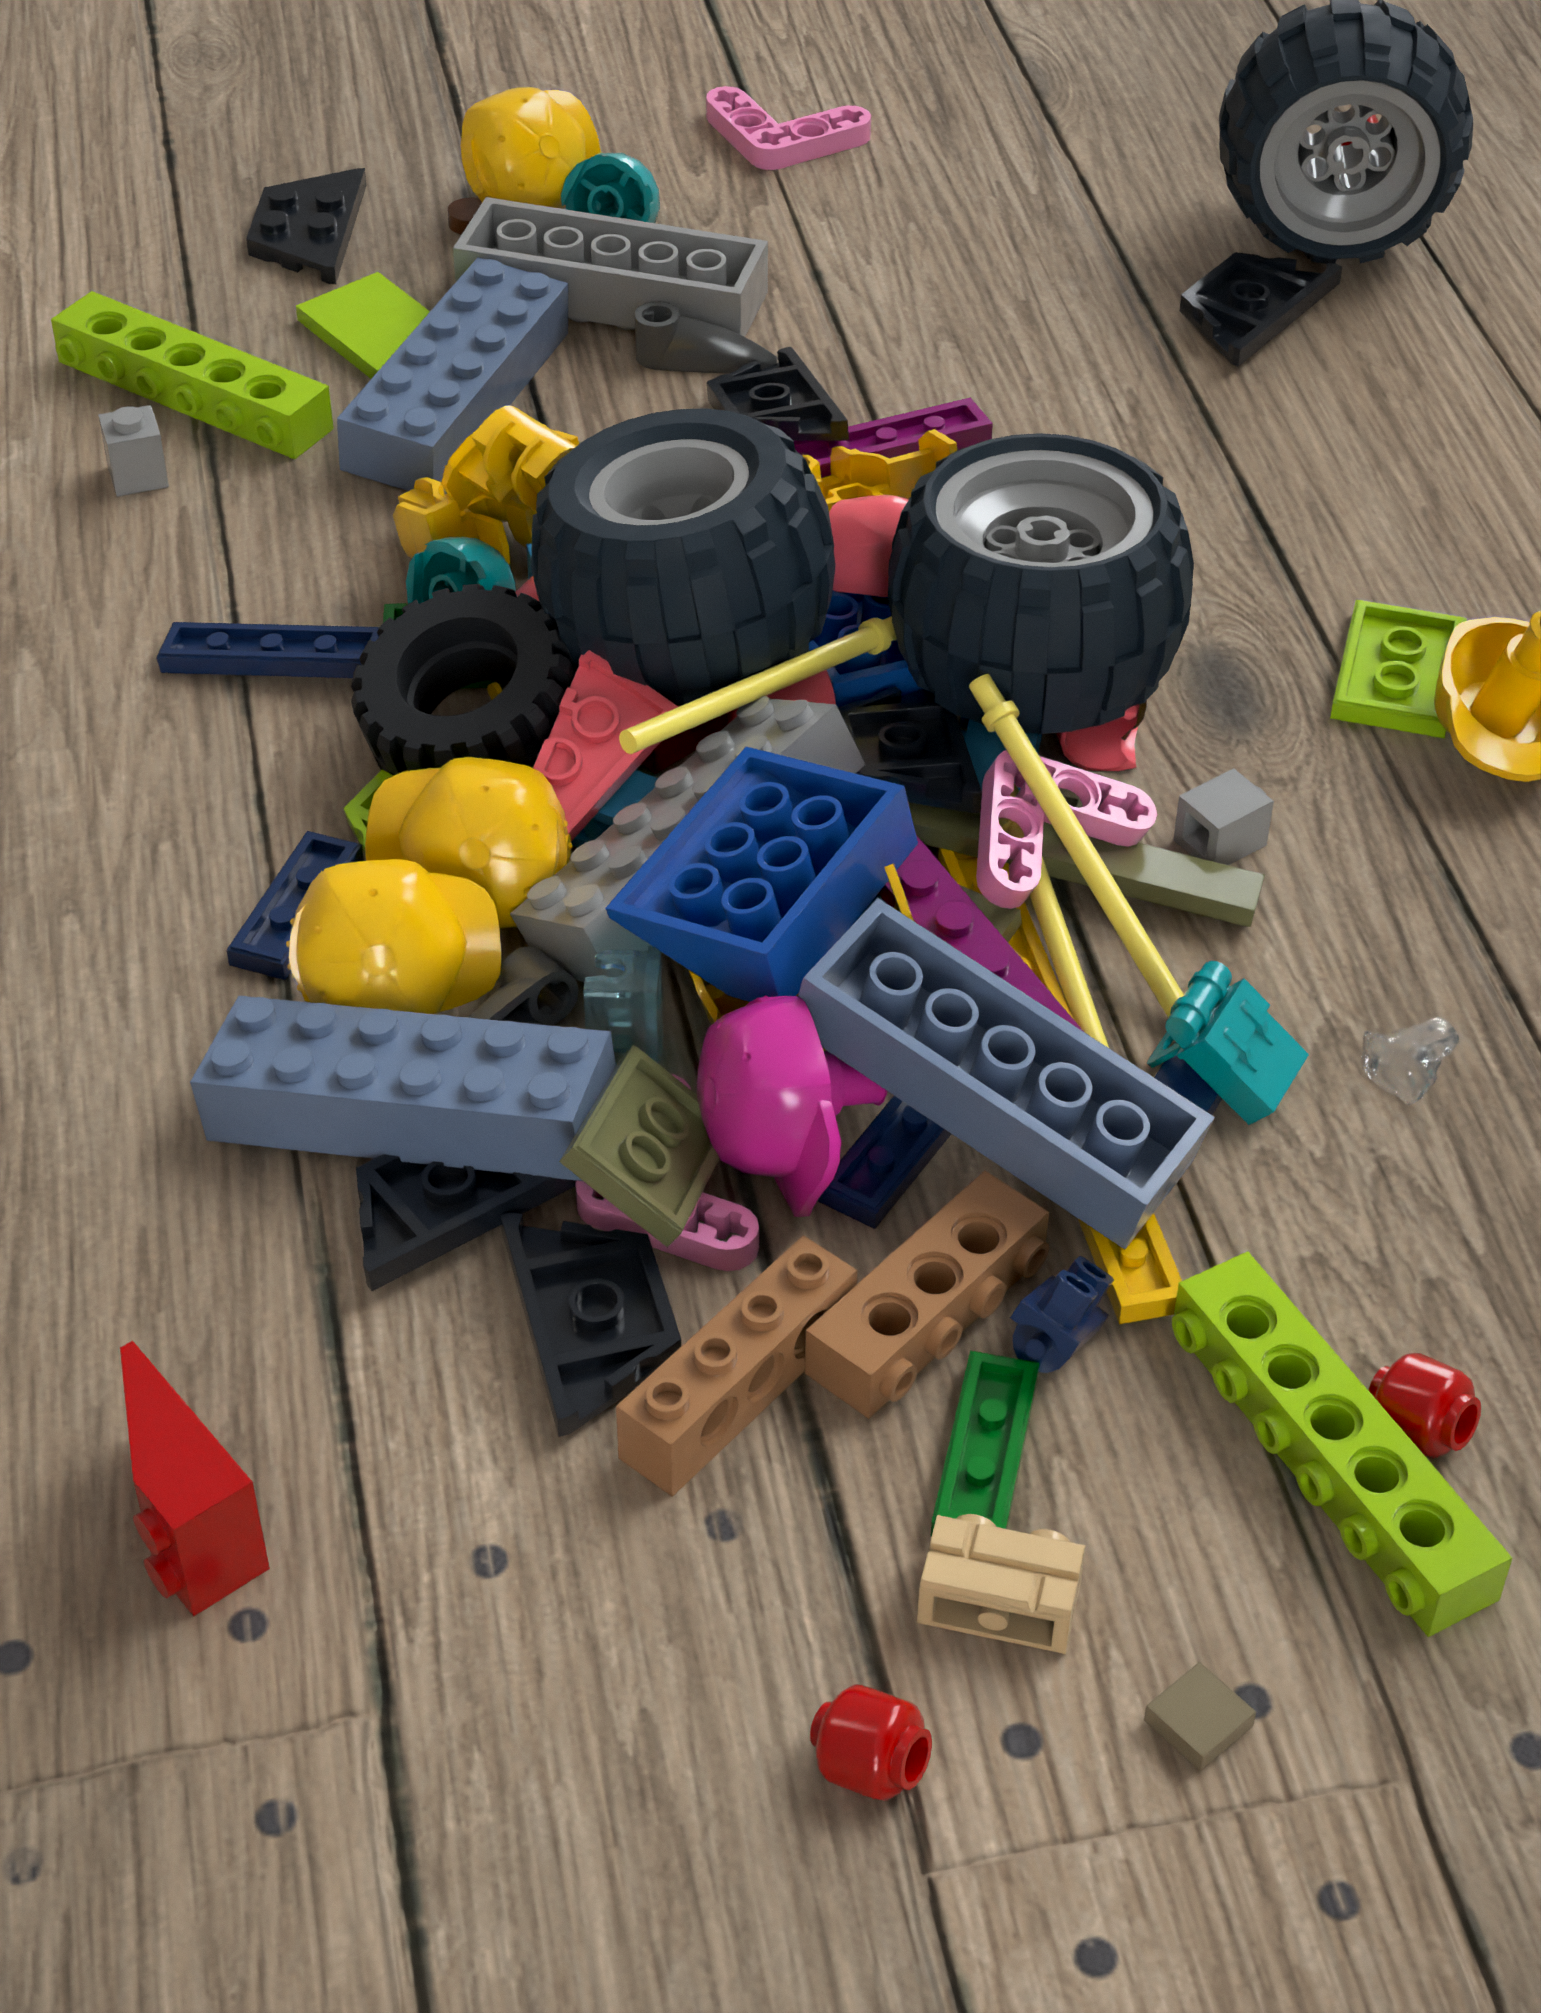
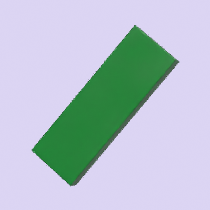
[931,1350,1040,1537]

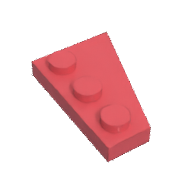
[533,650,678,842]

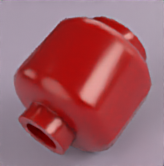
[1368,1353,1481,1459]
[810,1684,932,1801]

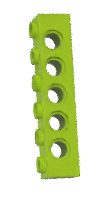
[51,291,334,460]
[1172,1251,1513,1637]

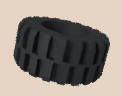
[351,584,578,776]

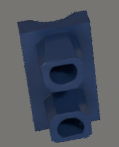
[1010,1256,1114,1373]

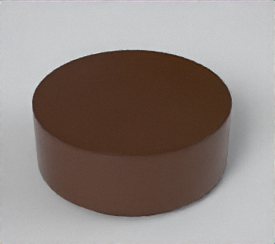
[448,197,482,235]

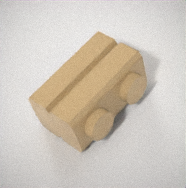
[917,1514,1086,1654]

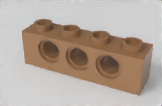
[805,1170,1049,1419]
[616,1235,858,1497]

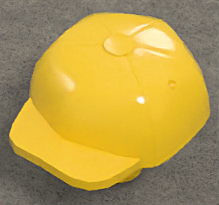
[461,87,601,209]
[1434,611,1541,782]
[365,757,573,929]
[286,859,501,1015]

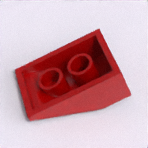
[120,1341,270,1617]

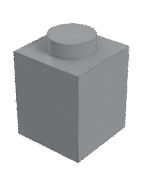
[98,405,169,497]
[1173,768,1274,865]

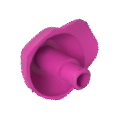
[697,995,888,1217]

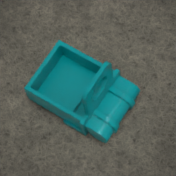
[1147,961,1309,1125]

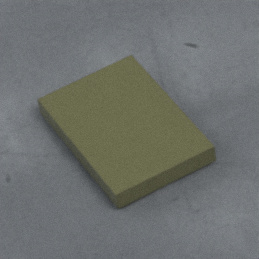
[559,1045,720,1248]

